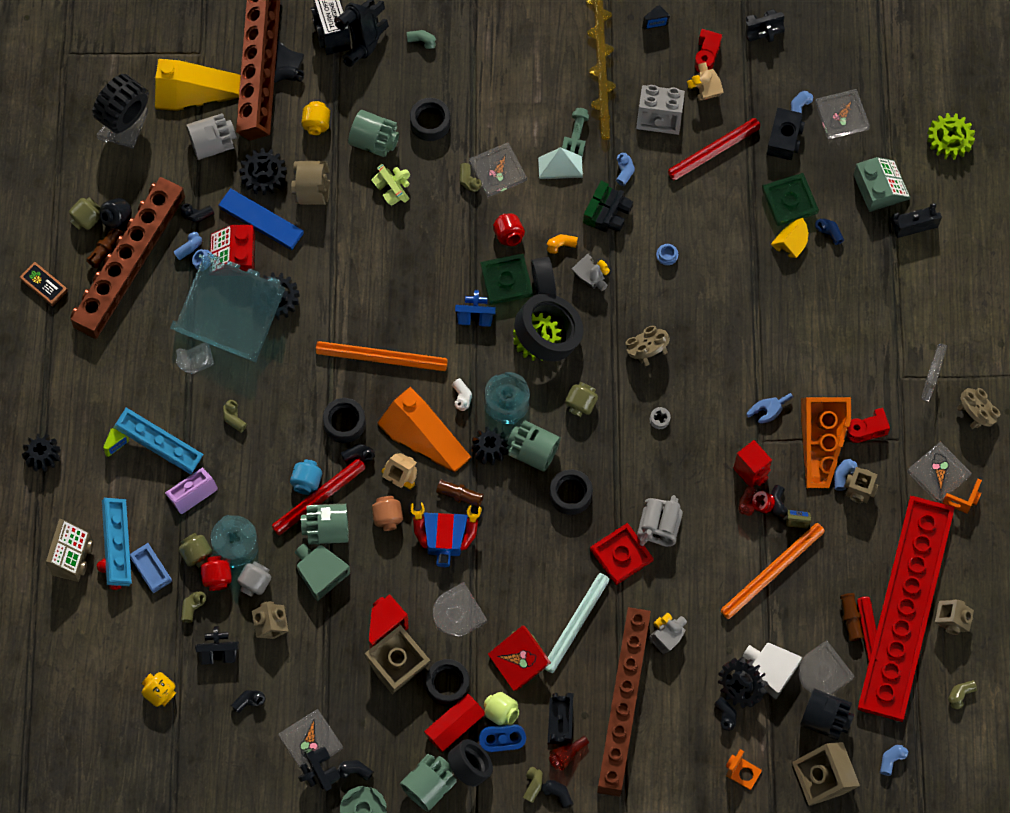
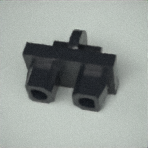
[746,9,785,43]
[195,626,239,665]
[298,746,341,791]

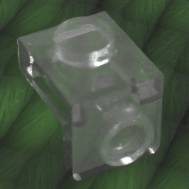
[176,343,214,374]

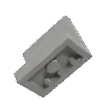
[636,85,685,135]

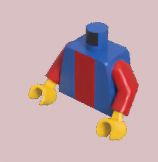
[411,502,482,567]

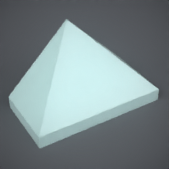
[538,147,583,179]

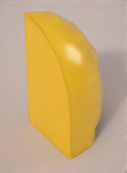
[771,218,809,258]

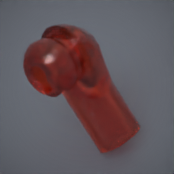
[738,486,757,516]

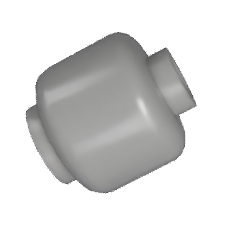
[237,561,271,597]

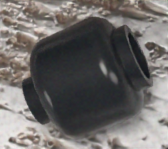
[99,198,132,229]

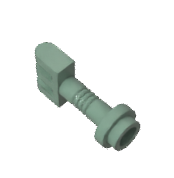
[562,108,589,157]

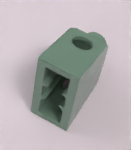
[295,544,350,601]

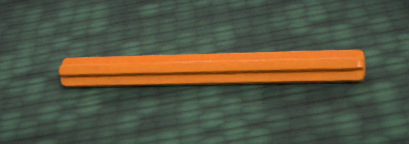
[316,341,448,371]
[721,523,825,619]

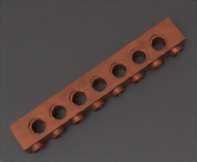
[236,0,280,141]
[70,177,185,339]
[597,607,651,797]

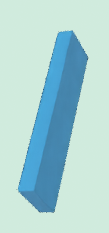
[113,407,204,474]
[102,497,132,586]

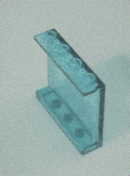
[170,253,285,363]

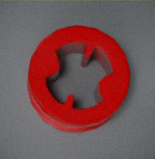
[752,491,775,513]

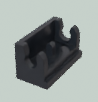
[890,203,942,238]
[547,693,574,745]

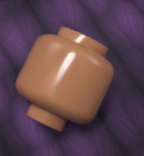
[372,496,403,531]

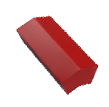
[424,694,485,752]

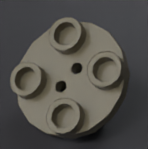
[625,326,670,367]
[957,388,1000,429]

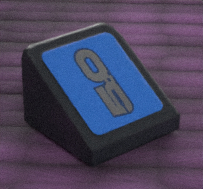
[642,5,670,30]

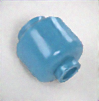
[290,459,322,495]

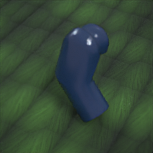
[815,219,844,245]

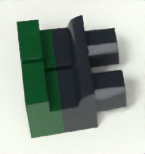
[583,180,633,233]

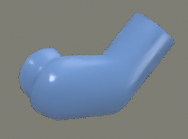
[791,91,813,113]
[616,153,635,186]
[174,232,202,260]
[834,459,858,491]
[880,745,908,776]

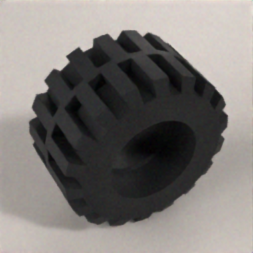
[92,74,149,134]

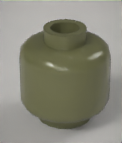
[69,197,100,230]
[565,382,598,417]
[179,533,213,568]

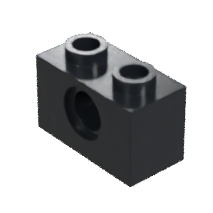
[766,107,805,161]

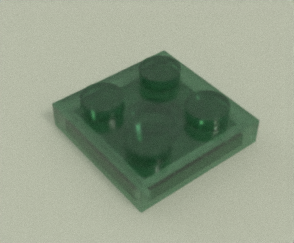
[762,173,819,227]
[480,254,533,305]

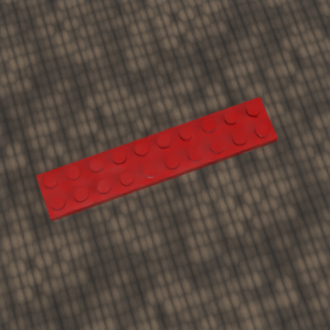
[857,495,955,722]

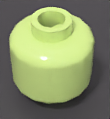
[484,692,519,726]

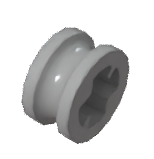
[650,407,671,429]

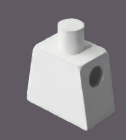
[742,643,802,699]

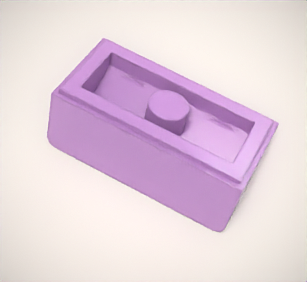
[165,467,218,514]

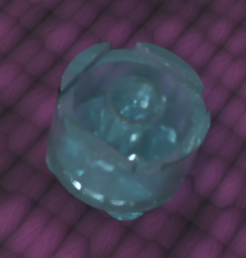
[485,372,530,424]
[211,515,259,568]

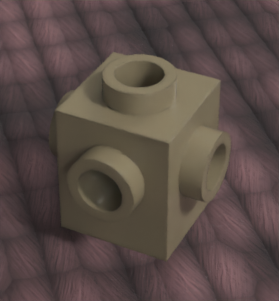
[844,467,878,503]
[935,599,974,635]
[252,601,289,639]

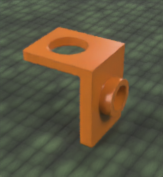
[942,479,982,514]
[725,749,762,790]

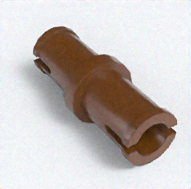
[86,228,124,268]
[436,479,484,508]
[840,593,864,641]

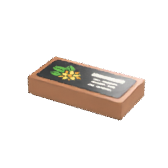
[20,262,68,307]

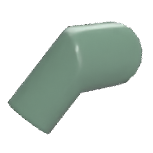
[406,30,436,49]

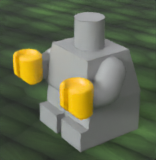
[572,254,610,291]
[648,613,687,654]

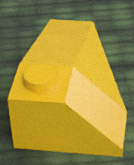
[155,59,241,111]

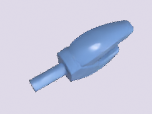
[746,393,793,423]

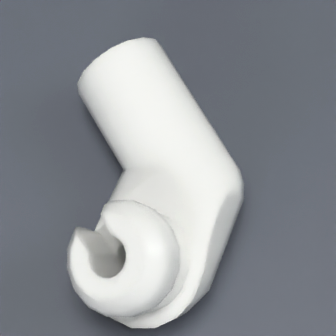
[452,378,472,411]

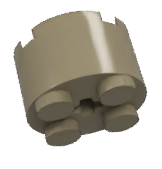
[291,161,330,205]

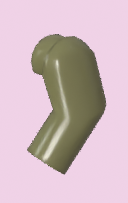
[223,400,247,433]
[181,591,206,623]
[948,680,977,709]

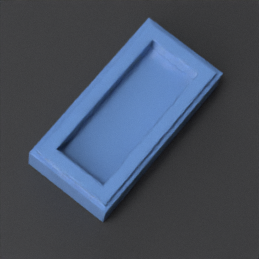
[130,543,173,593]

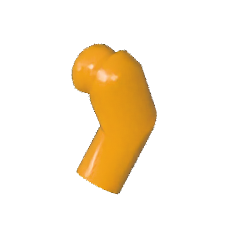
[547,234,578,254]

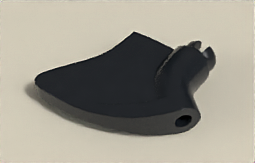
[274,39,305,83]

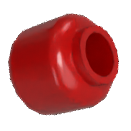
[493,213,525,246]
[201,556,232,591]

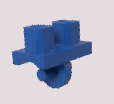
[455,290,496,327]

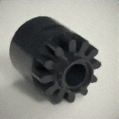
[800,688,855,740]

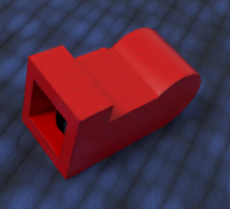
[694,29,722,72]
[846,408,890,443]

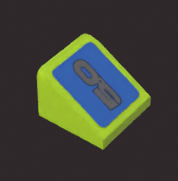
[103,428,129,457]

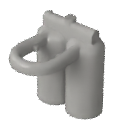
[644,495,683,541]
[637,499,677,546]

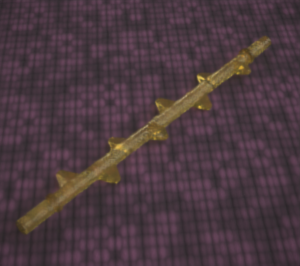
[586,0,616,140]

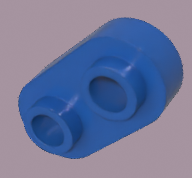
[479,724,526,752]

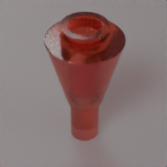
[549,736,589,771]

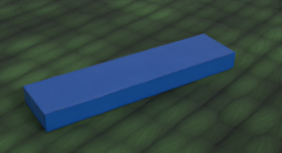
[218,188,304,251]

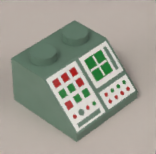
[853,157,910,212]

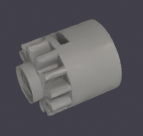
[186,113,236,160]

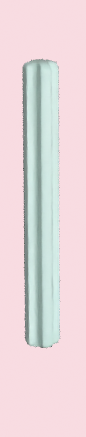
[544,573,609,673]

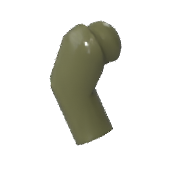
[460,163,482,192]
[523,767,543,803]

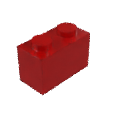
[733,440,772,488]

